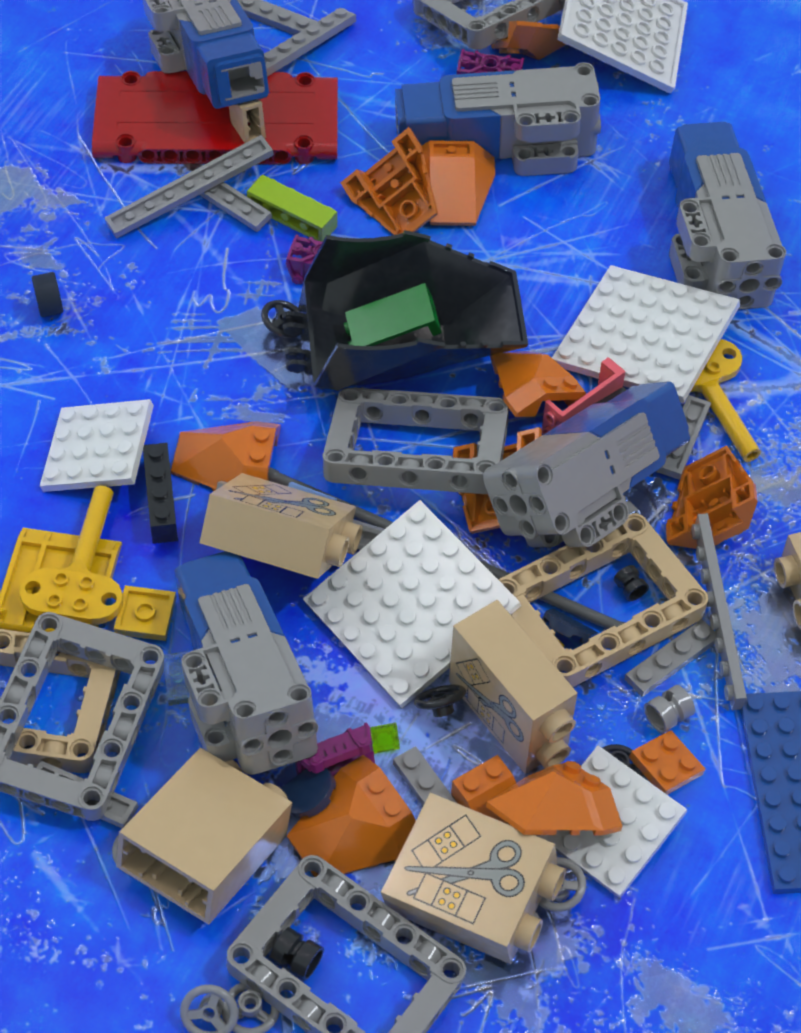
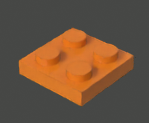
[629,730,706,795]

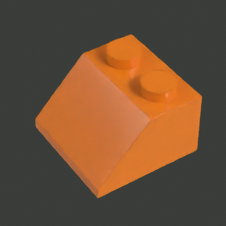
[451,755,516,823]

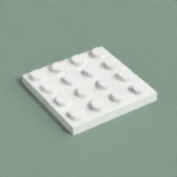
[40,399,154,492]
[535,746,687,898]

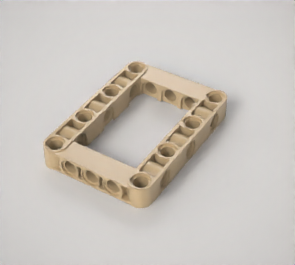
[499,513,708,687]
[0,629,121,773]

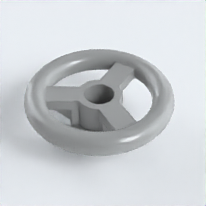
[539,857,586,912]
[222,983,279,1033]
[180,984,238,1033]

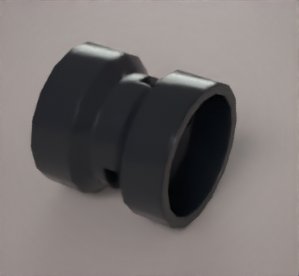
[614,565,649,601]

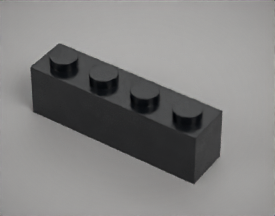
[143,443,178,544]

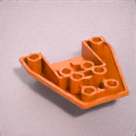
[422,141,495,226]

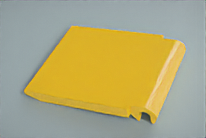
[0,528,122,633]

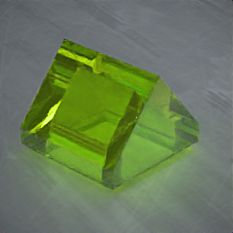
[370,722,400,754]

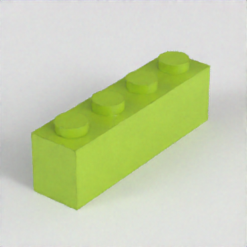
[247,174,337,242]

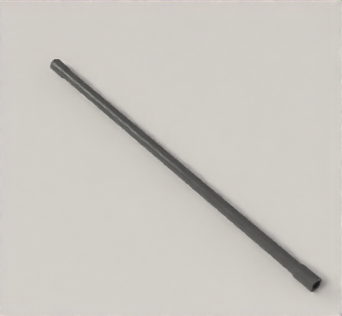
[268,467,626,630]

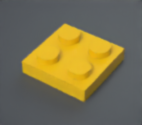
[114,585,176,641]

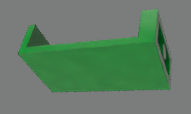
[344,283,442,346]

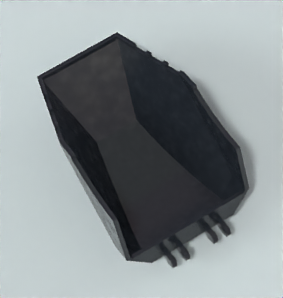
[282,230,528,391]

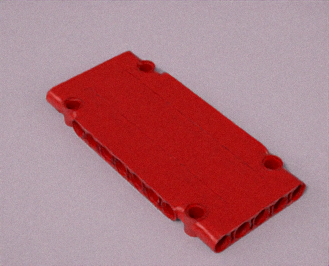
[92,71,338,164]

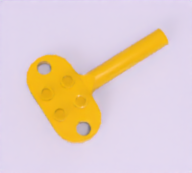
[691,339,761,462]
[19,486,123,624]

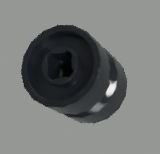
[270,927,324,981]

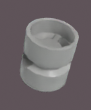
[644,685,695,733]

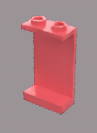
[542,357,626,435]

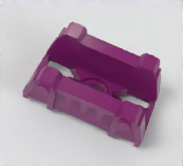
[456,49,524,74]
[286,234,322,285]
[295,722,375,777]

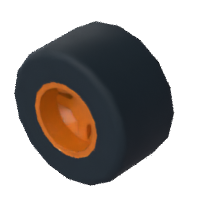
[32,272,63,317]

